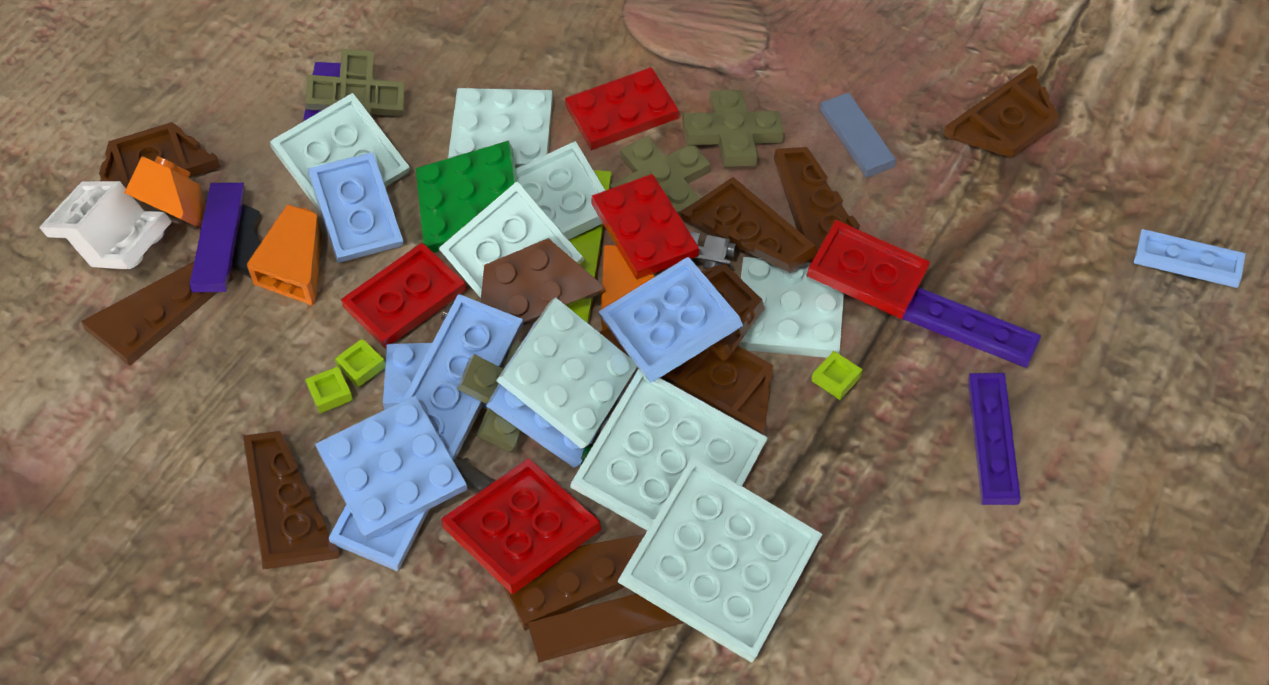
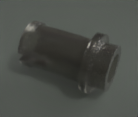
[453,457,496,494]

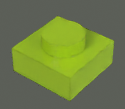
[334,339,385,388]
[811,351,863,400]
[305,366,353,414]

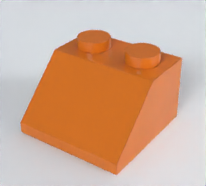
[124,156,206,229]

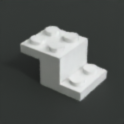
[39,181,172,269]

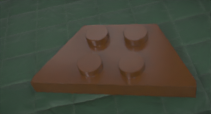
[943,65,1059,158]
[99,122,220,188]
[480,238,606,326]
[701,264,765,361]
[660,345,773,435]

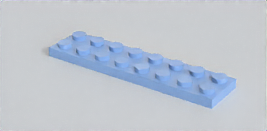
[329,294,523,572]

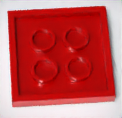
[441,458,601,595]

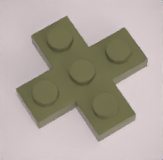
[305,49,405,116]
[682,90,784,167]
[610,136,711,218]
[457,340,522,452]

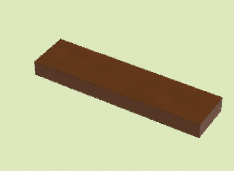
[528,593,685,663]

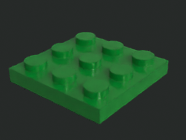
[415,140,517,253]

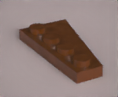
[773,147,860,261]
[680,177,817,273]
[81,261,233,366]
[243,431,339,570]
[503,534,645,631]

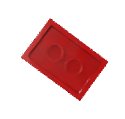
[565,67,679,151]
[591,174,699,280]
[806,220,930,319]
[341,243,466,349]

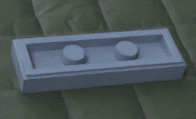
[820,92,896,178]

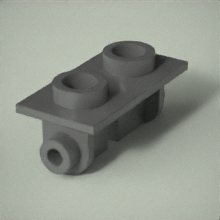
[689,231,736,270]

